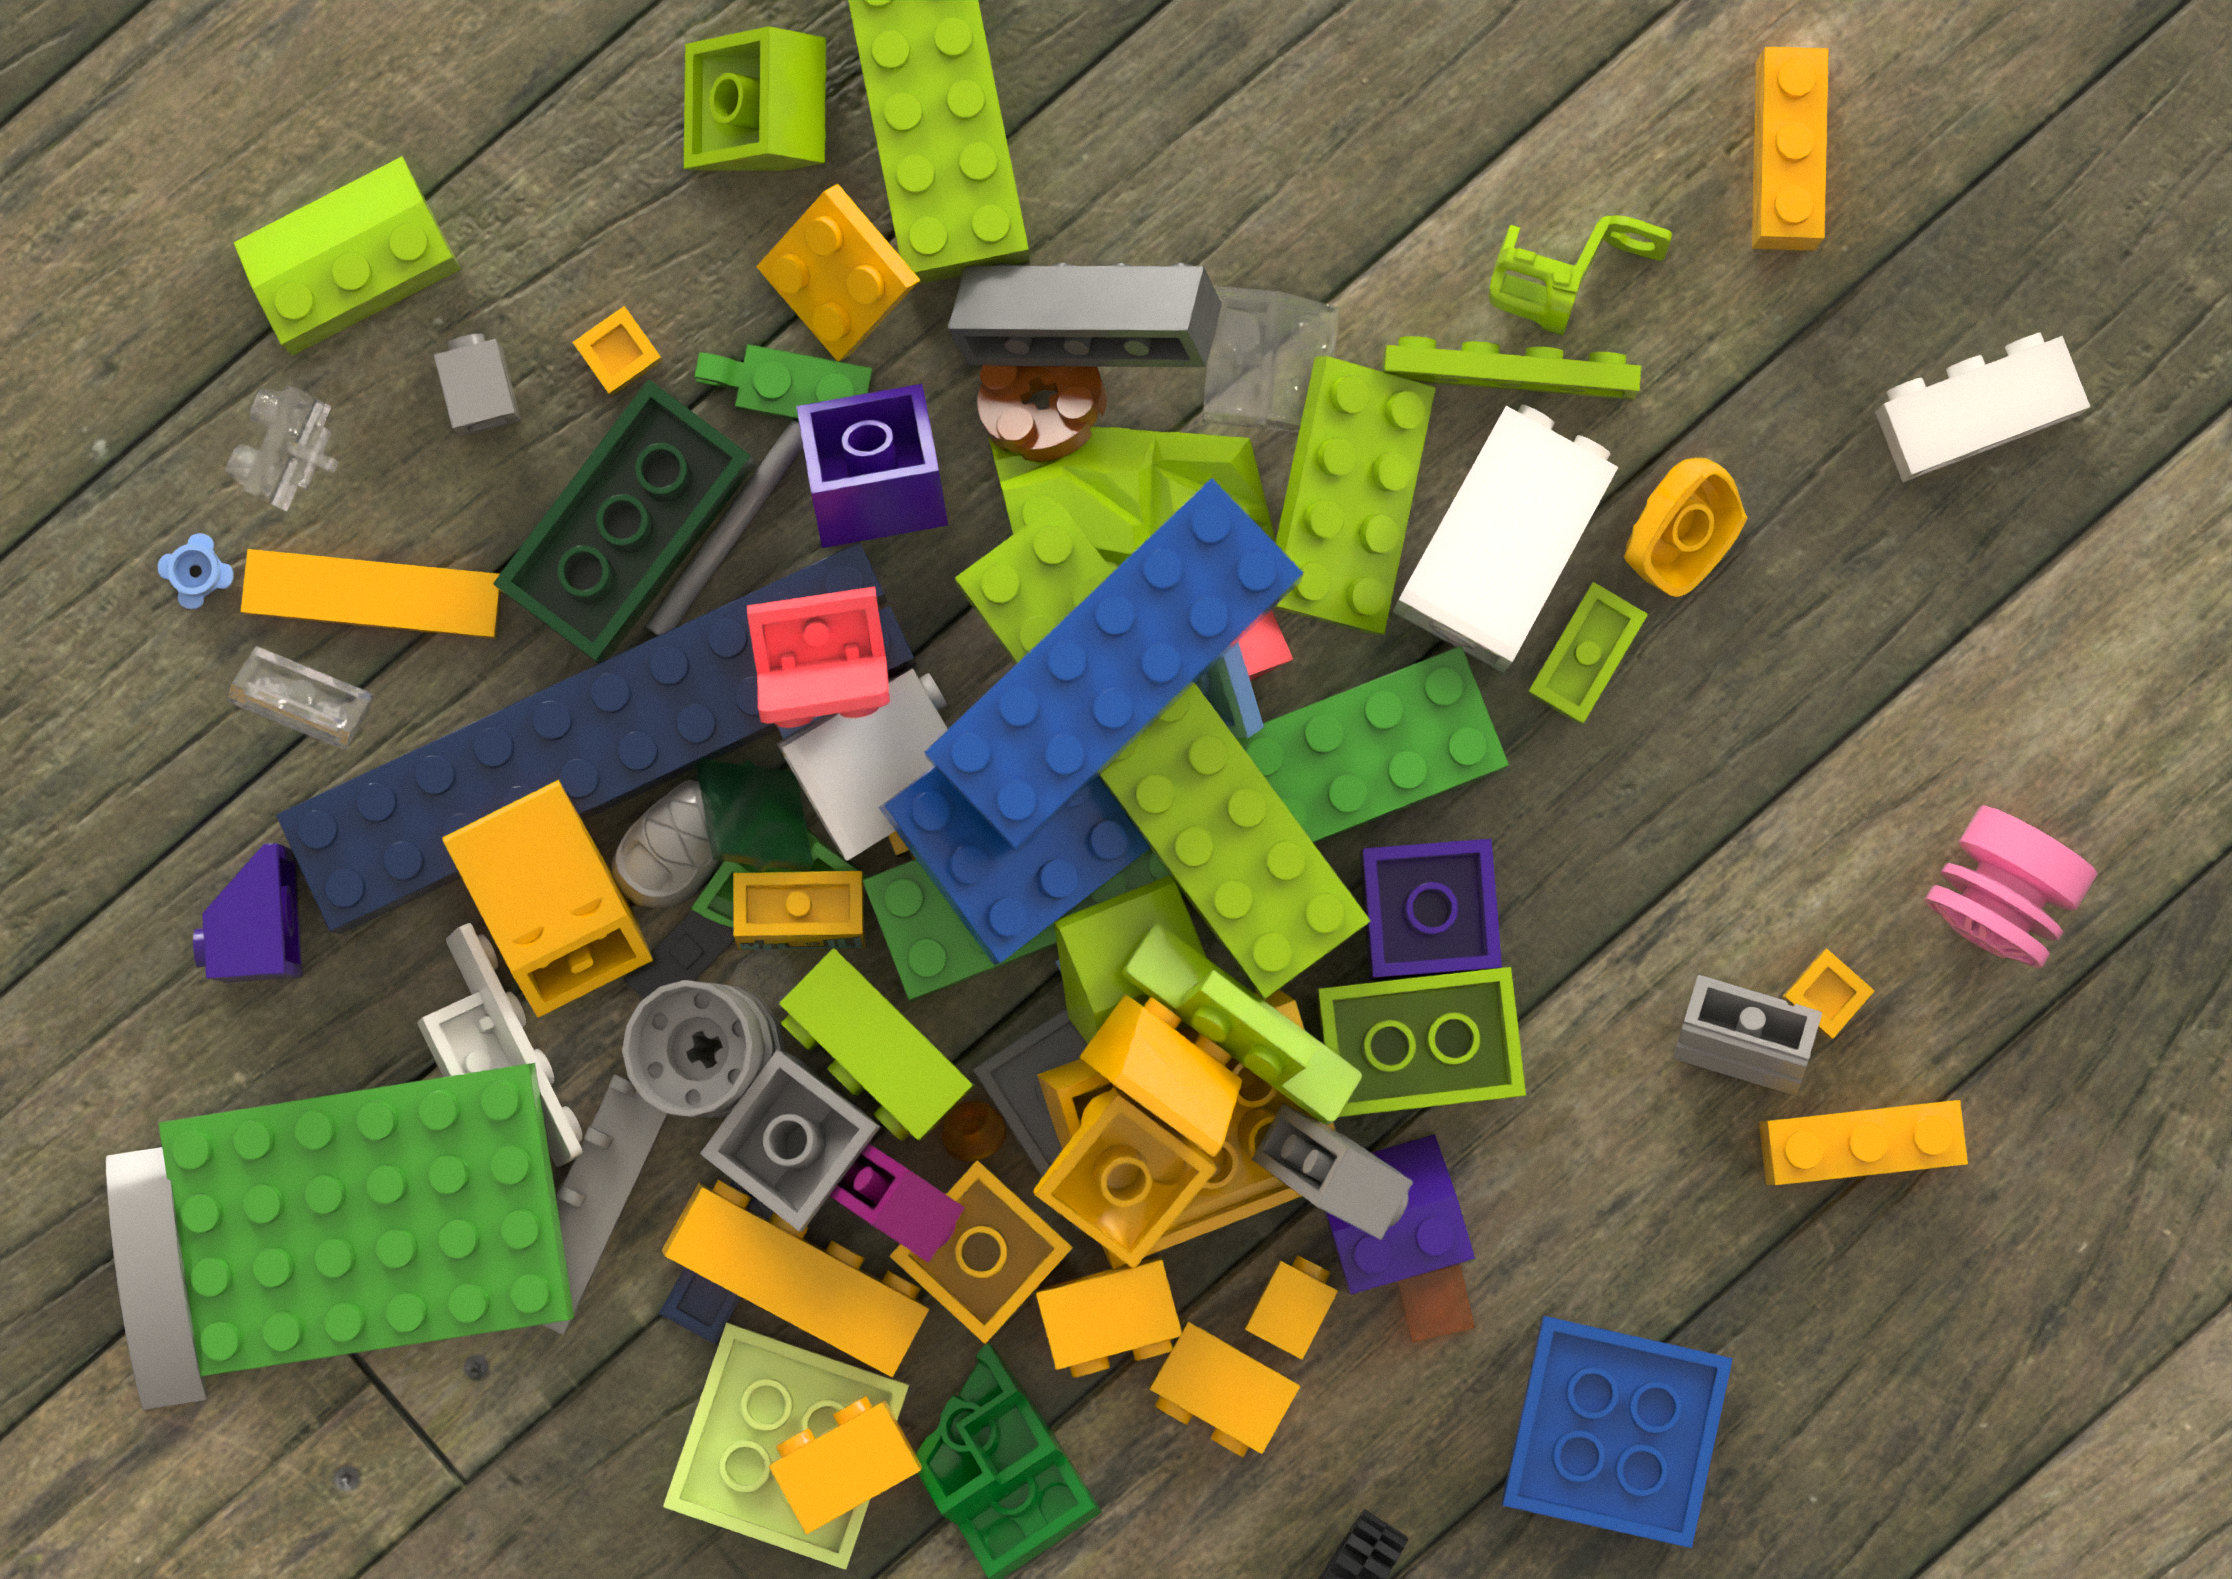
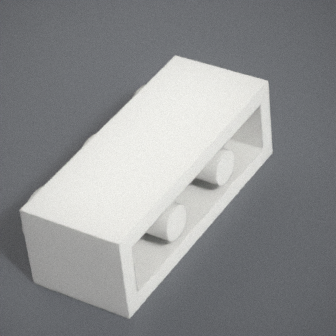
[1875,333,2090,482]

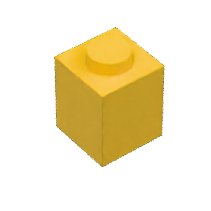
[1244,1255,1338,1360]

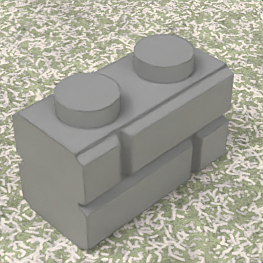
[1673,975,1822,1096]

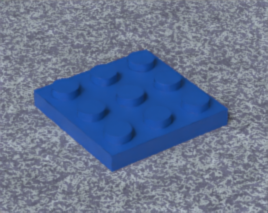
[878,766,1150,965]
[1501,1315,1733,1548]

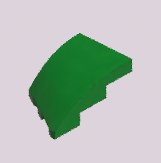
[916,1343,1102,1579]

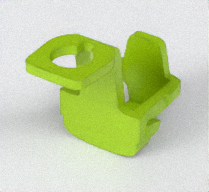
[1488,215,1672,336]

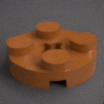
[977,365,1107,462]

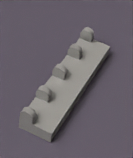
[542,1074,669,1335]

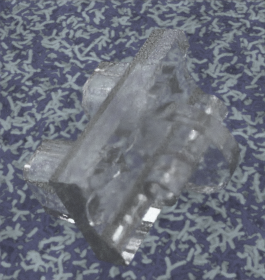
[226,385,339,511]

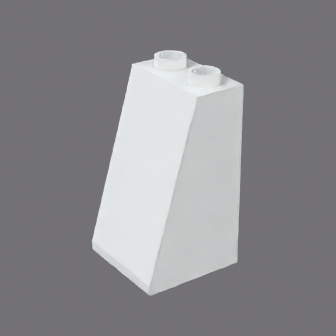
[1392,405,1618,673]

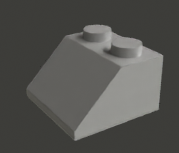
[700,1049,880,1232]

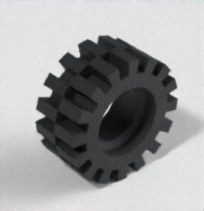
[1318,1509,1409,1579]

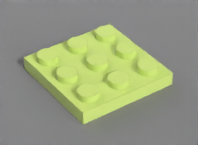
[663,1322,910,1570]

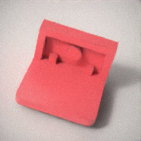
[747,587,890,728]

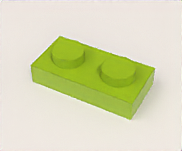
[1527,582,1648,725]

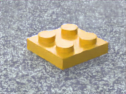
[756,184,920,362]

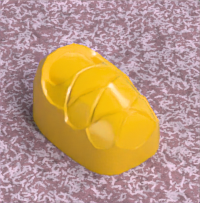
[1624,457,1748,597]

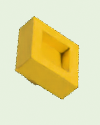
[573,306,663,397]
[1782,948,1875,1039]

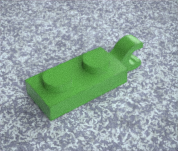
[694,344,873,421]

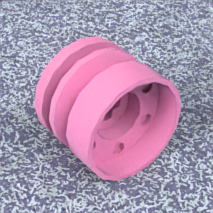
[1924,805,2098,968]

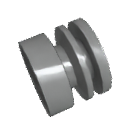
[622,980,785,1118]

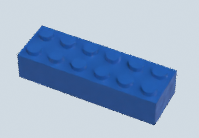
[924,478,1304,853]

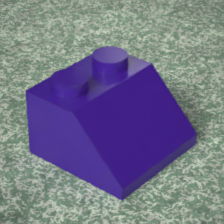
[193,843,303,983]
[1324,1134,1475,1294]

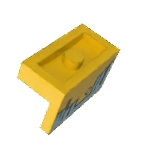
[733,871,866,951]

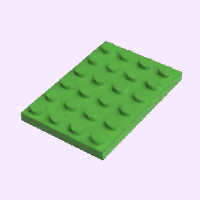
[158,1063,575,1377]

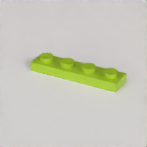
[1382,336,1642,400]

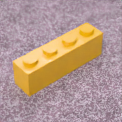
[662,1179,929,1378]

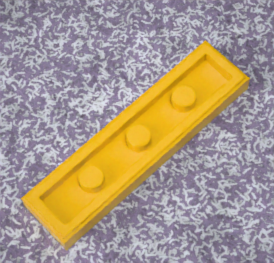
[241,549,501,639]

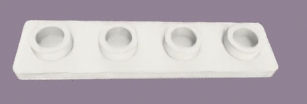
[417,923,583,1167]

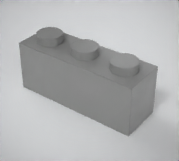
[1252,1103,1413,1240]

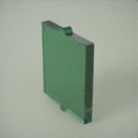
[696,759,813,872]

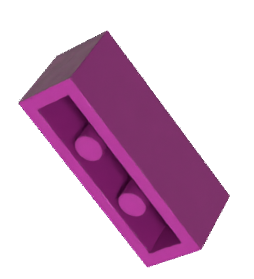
[830,1143,965,1263]

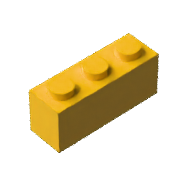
[1752,47,1829,251]
[1759,1100,1968,1185]

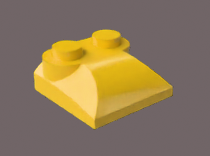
[1033,1087,1217,1269]

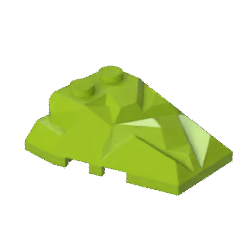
[988,426,1276,572]

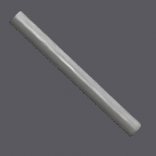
[645,419,803,636]

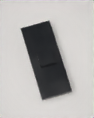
[624,910,735,999]

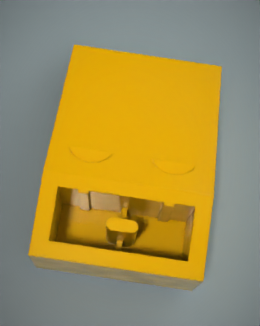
[442,780,653,1018]

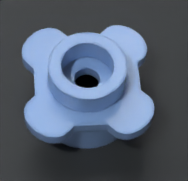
[158,534,234,609]

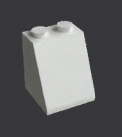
[776,667,948,861]

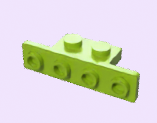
[1122,924,1362,1125]

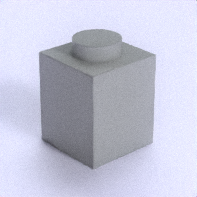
[434,334,521,437]

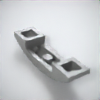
[106,1147,208,1410]

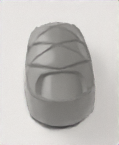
[611,779,743,908]

